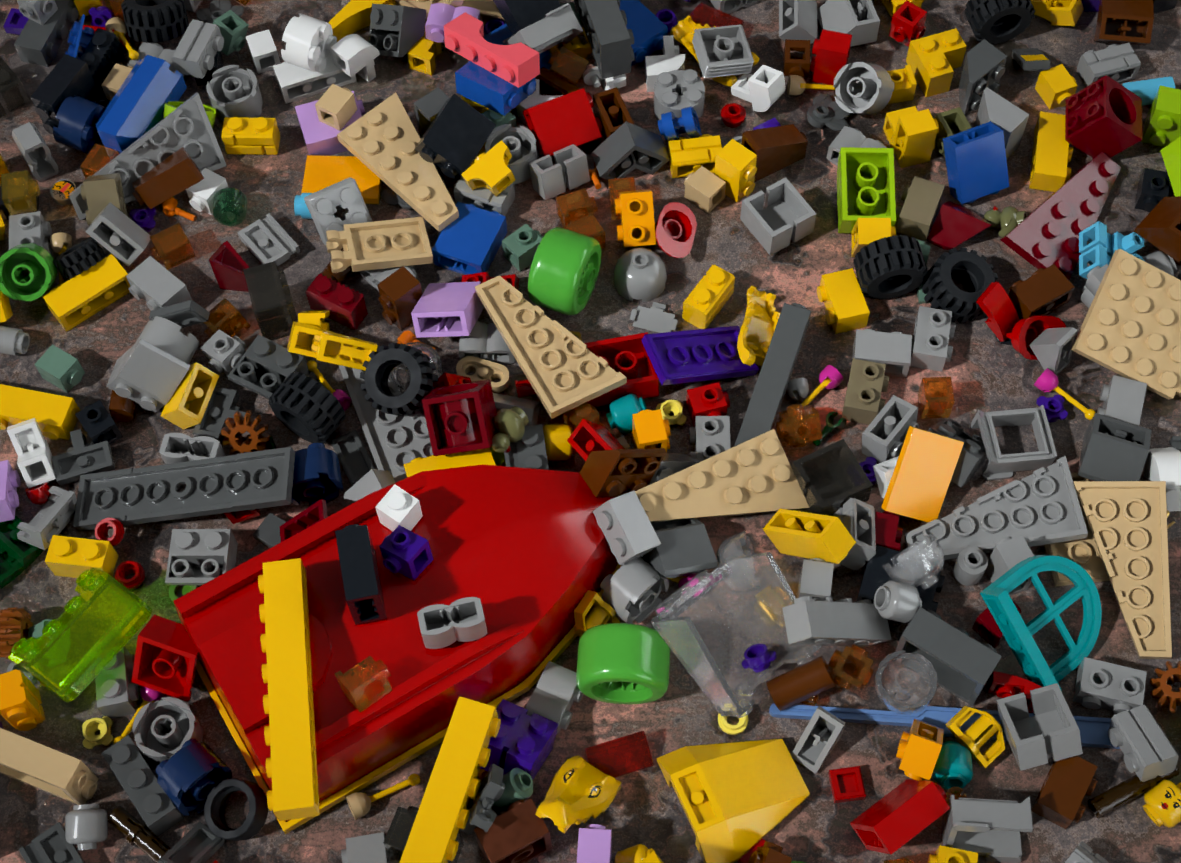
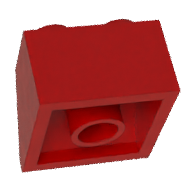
[131,614,198,702]

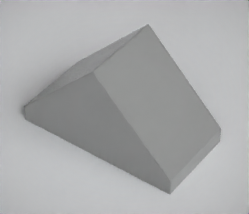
[1029,327,1078,375]
[344,469,396,501]
[791,706,846,774]

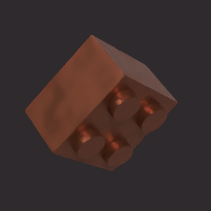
[474,798,552,863]

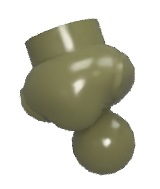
[984,206,1027,238]
[491,406,529,453]

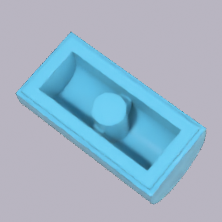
[1122,77,1175,106]

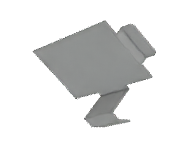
[630,302,678,333]

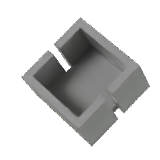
[740,177,817,255]
[996,683,1083,771]

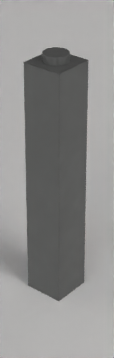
[734,303,811,446]

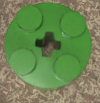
[0,243,58,301]

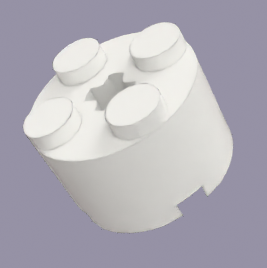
[281,13,337,73]

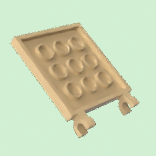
[1071,249,1181,400]

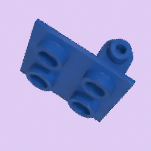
[65,14,94,59]

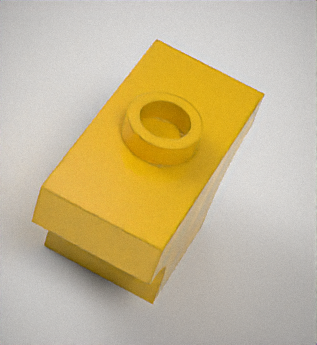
[461,140,516,197]

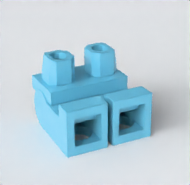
[1079,221,1145,279]

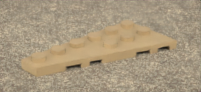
[337,92,459,232]
[475,275,627,419]
[635,429,810,522]
[1073,481,1172,659]

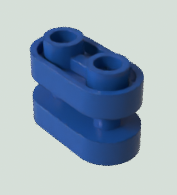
[657,106,702,141]

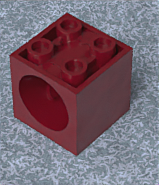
[1065,75,1143,158]
[422,379,498,456]

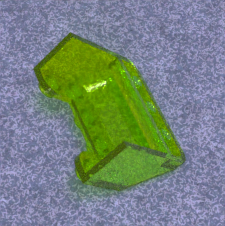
[8,568,152,702]

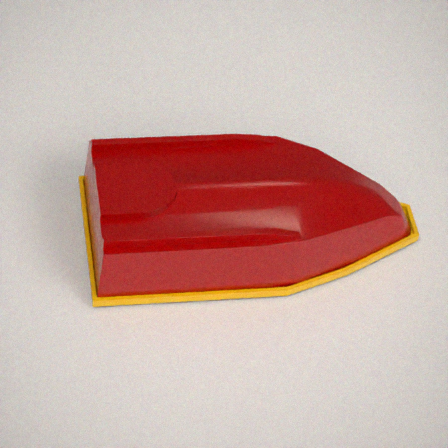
[173,465,621,834]

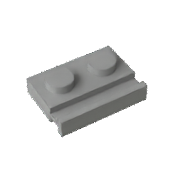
[237,213,300,272]

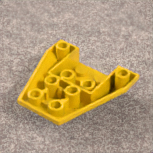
[657,739,810,863]

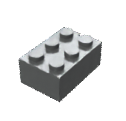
[893,607,1002,706]

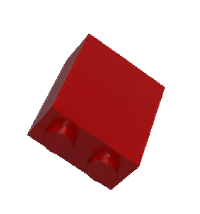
[523,88,603,158]
[850,779,951,855]

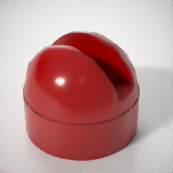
[25,482,51,505]

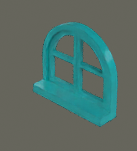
[980,555,1102,691]

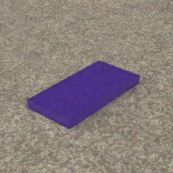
[641,326,759,385]

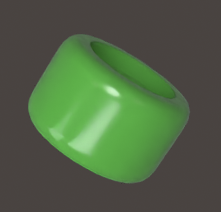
[528,227,602,316]
[576,623,670,705]

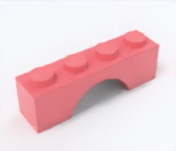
[444,12,540,88]

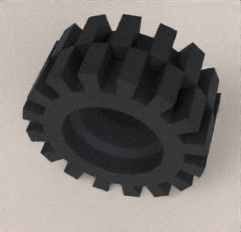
[53,237,106,280]

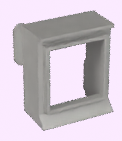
[503,3,583,54]
[971,405,1057,480]
[942,795,1033,863]

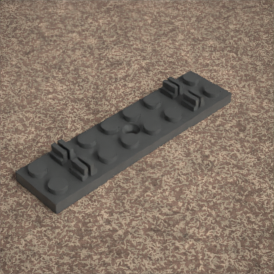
[73,447,295,531]

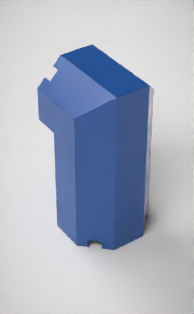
[96,55,187,161]

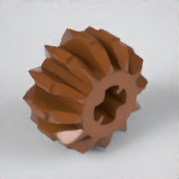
[221,410,270,454]
[0,607,34,659]
[1150,661,1181,714]

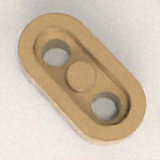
[456,356,510,393]

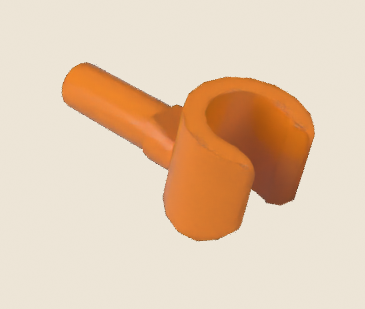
[589,162,602,189]
[162,197,197,222]
[397,330,436,354]

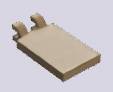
[326,217,433,273]

